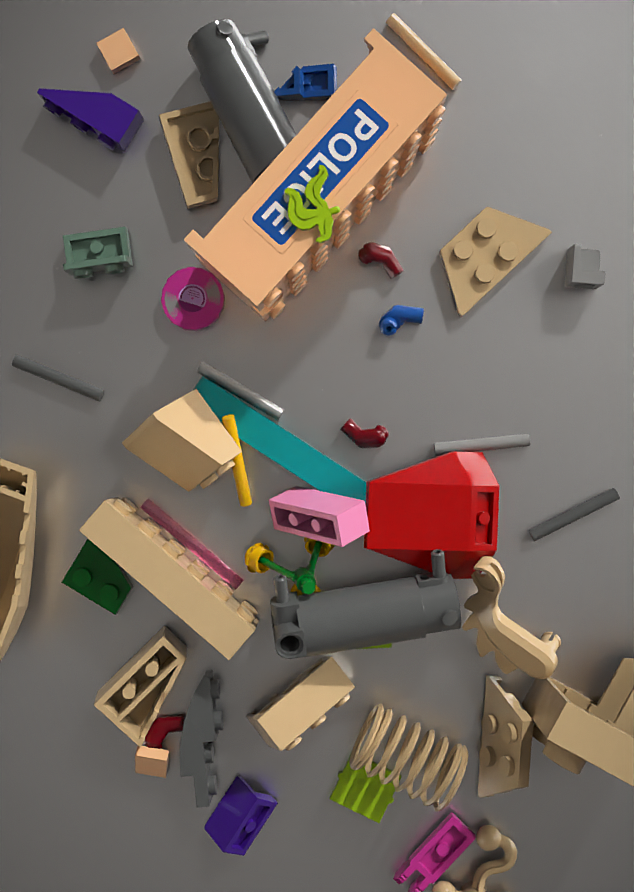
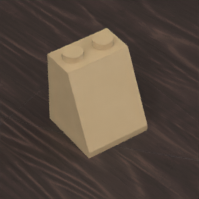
[122,389,242,492]

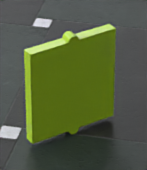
[330,752,402,823]

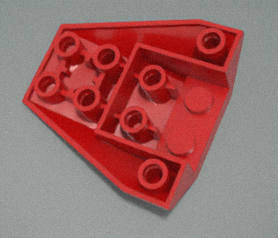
[364,451,500,579]

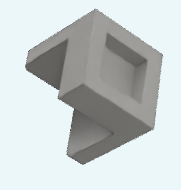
[565,244,605,289]

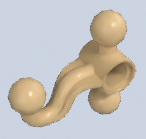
[432,825,517,892]

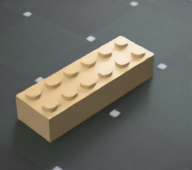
[79,497,259,660]

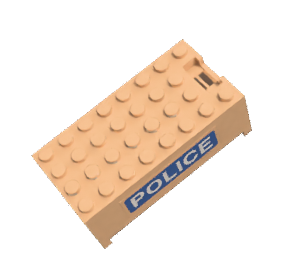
[184,28,447,322]

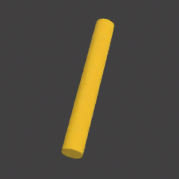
[222,414,252,507]

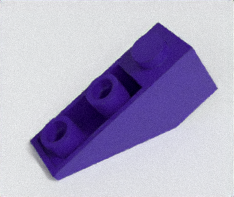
[37,88,144,152]

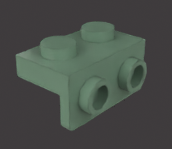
[63,227,133,279]

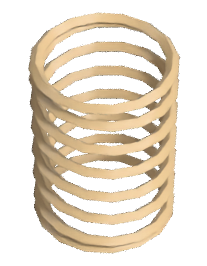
[349,703,468,812]

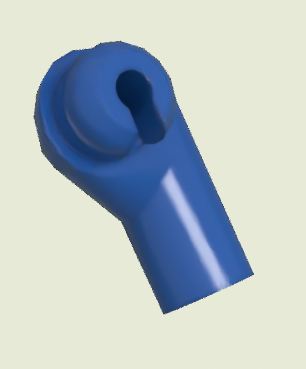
[379,305,424,336]

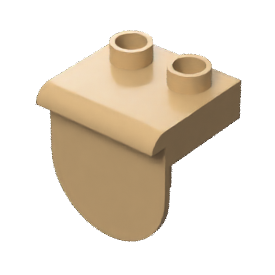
[522,658,634,787]

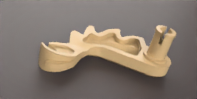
[462,556,561,679]

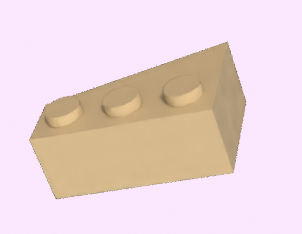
[246,656,355,751]

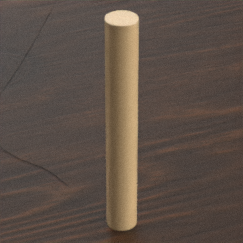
[386,13,462,90]

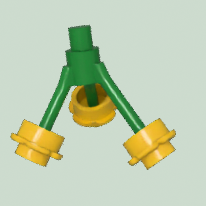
[245,537,335,595]

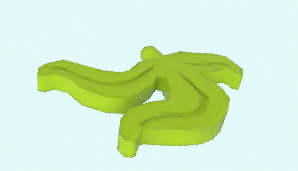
[284,165,340,244]

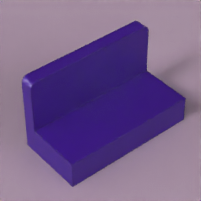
[204,776,278,856]

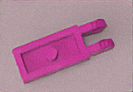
[393,812,476,892]

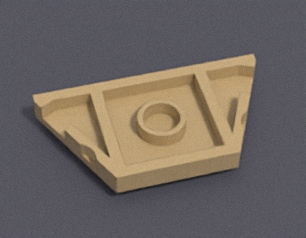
[439,207,552,317]
[478,675,533,798]

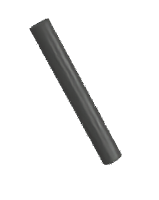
[12,355,104,402]
[529,488,620,542]

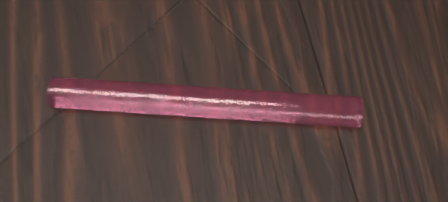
[140,498,244,590]

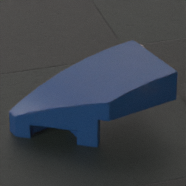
[274,63,337,100]

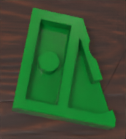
[61,539,134,615]

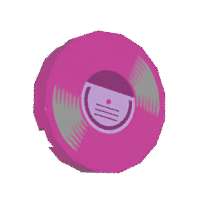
[161,267,225,331]

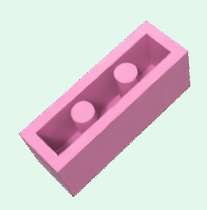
[269,486,370,547]

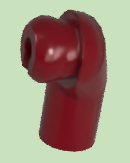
[358,242,404,279]
[340,418,389,448]
[143,715,185,749]

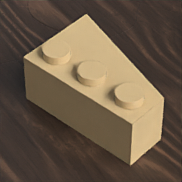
[94,625,187,748]

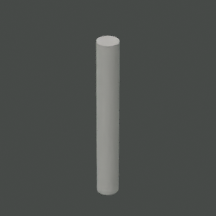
[197,362,284,420]
[434,434,530,456]

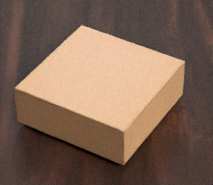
[96,28,140,74]
[135,746,169,778]

